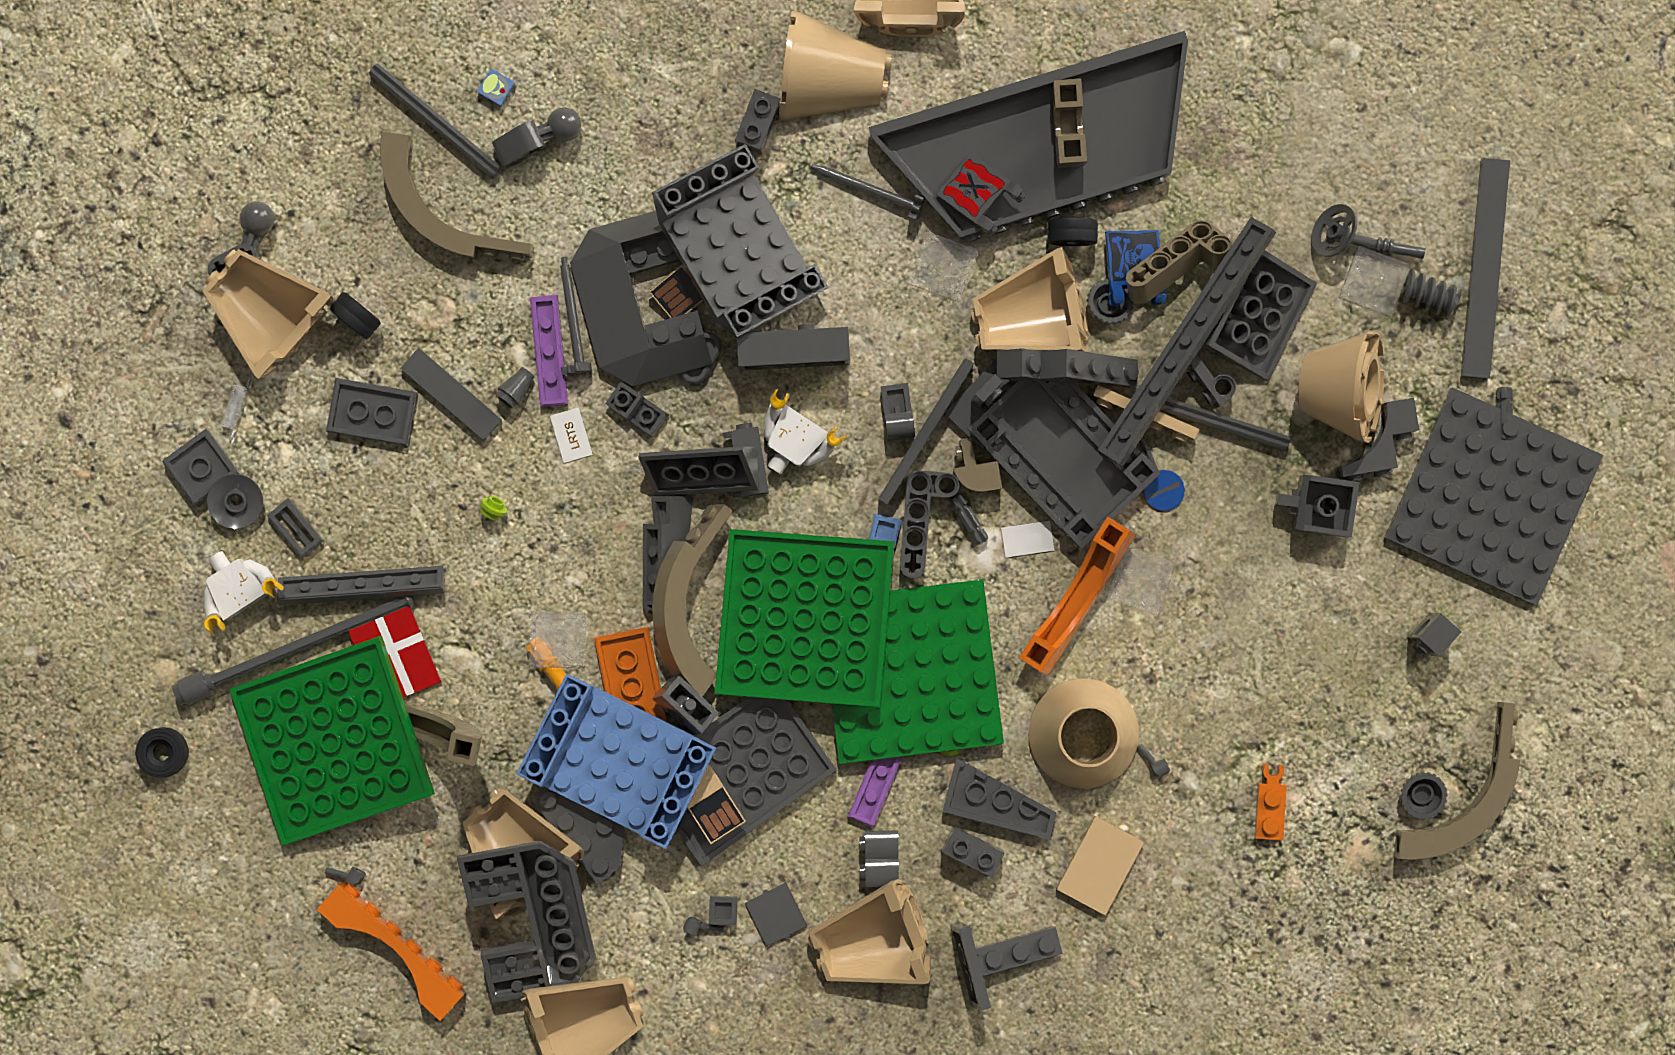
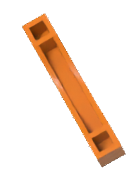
[1019,516,1137,675]
[316,882,466,1021]

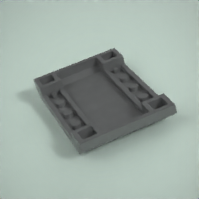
[967,381,1161,549]

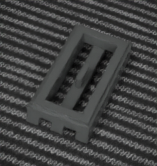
[267,498,324,558]

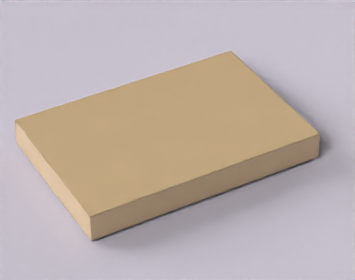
[1056,816,1144,916]

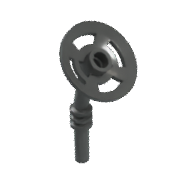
[1311,204,1426,259]

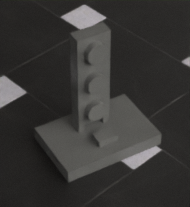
[944,358,1016,451]
[950,922,1063,1011]

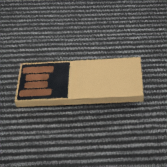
[649,264,703,318]
[687,764,746,844]

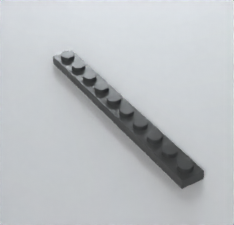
[1098,217,1276,466]

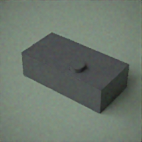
[737,324,850,371]

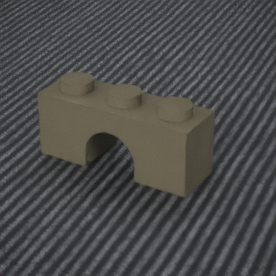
[1051,79,1087,168]

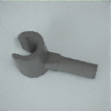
[1137,744,1170,777]
[325,866,366,885]
[683,917,724,936]

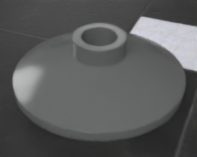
[207,474,263,529]

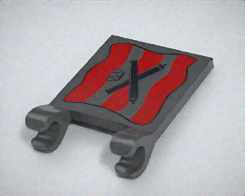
[936,152,1026,236]

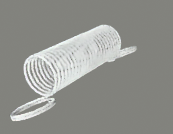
[221,375,254,444]

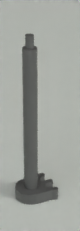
[810,163,925,221]
[560,257,592,376]

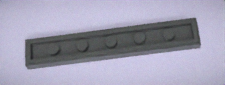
[879,358,974,505]
[277,566,444,606]

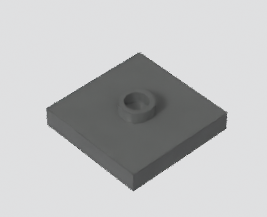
[162,428,240,506]

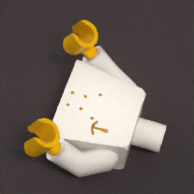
[764,389,847,475]
[204,551,284,635]

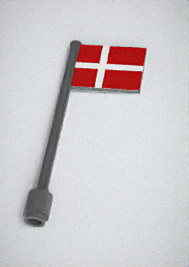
[172,596,442,706]

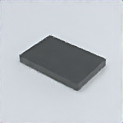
[326,378,418,446]

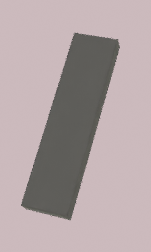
[400,348,502,441]

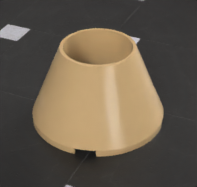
[1299,331,1385,443]
[1029,678,1139,789]

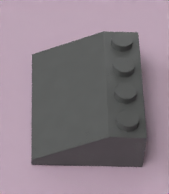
[1202,251,1317,381]

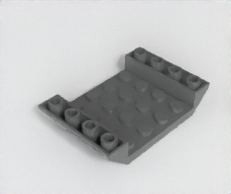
[652,144,829,338]

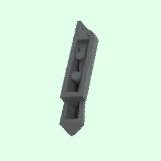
[642,496,693,614]

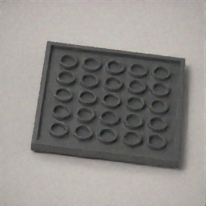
[1384,387,1603,606]

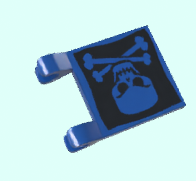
[1105,230,1166,306]

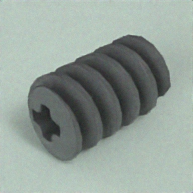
[1399,269,1462,320]

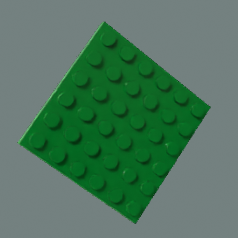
[714,529,895,708]
[832,579,1004,764]
[229,636,435,846]

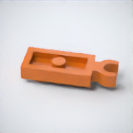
[1254,764,1287,840]

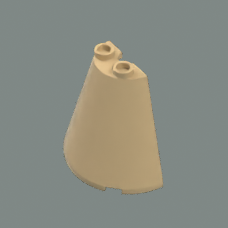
[854,0,965,37]
[779,11,892,121]
[971,247,1089,352]
[202,249,333,379]
[462,788,585,919]
[807,879,931,984]
[520,976,643,1055]

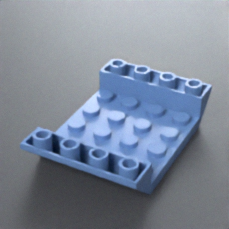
[516,674,716,849]

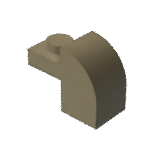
[953,438,1002,493]

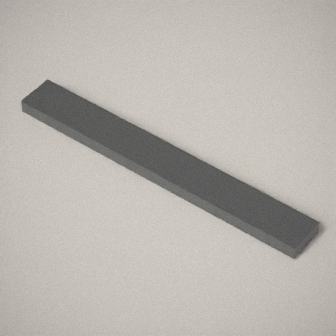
[1461,158,1510,379]

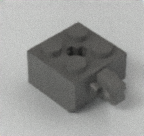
[1275,475,1360,538]

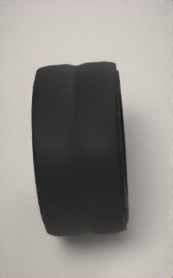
[1048,217,1098,246]
[329,292,381,339]
[135,727,189,778]

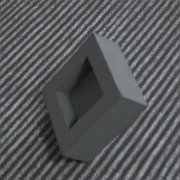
[709,895,738,925]

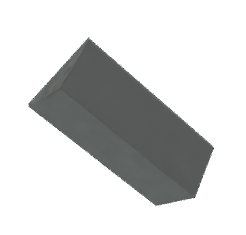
[638,446,759,496]

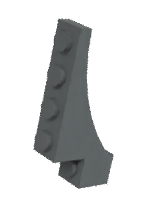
[997,348,1138,388]

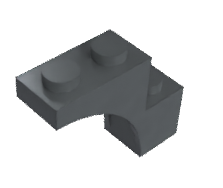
[1337,398,1420,481]

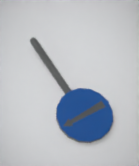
[1140,435,1185,511]

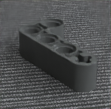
[900,470,959,578]

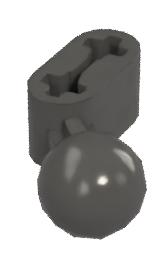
[492,107,582,168]
[207,201,275,276]

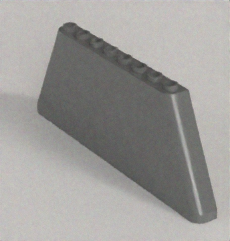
[868,31,1188,243]

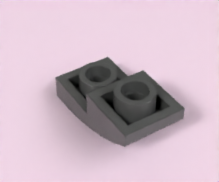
[605,382,669,438]

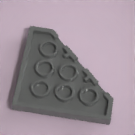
[529,786,625,884]

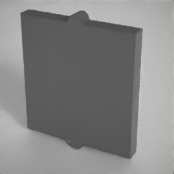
[745,882,808,946]

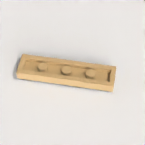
[1091,385,1199,443]

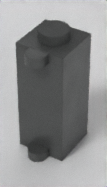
[723,423,769,498]

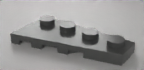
[942,758,1057,840]

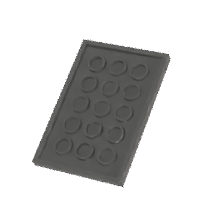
[676,697,837,866]

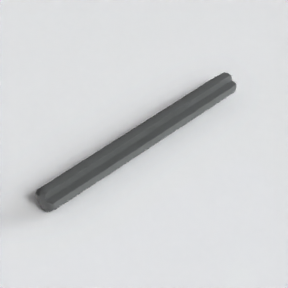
[369,64,501,178]
[1132,388,1291,451]

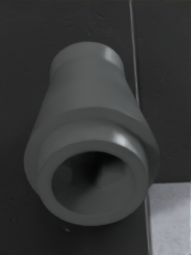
[496,367,534,409]

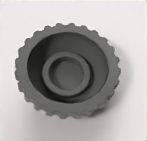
[1086,279,1134,325]
[1400,772,1448,820]

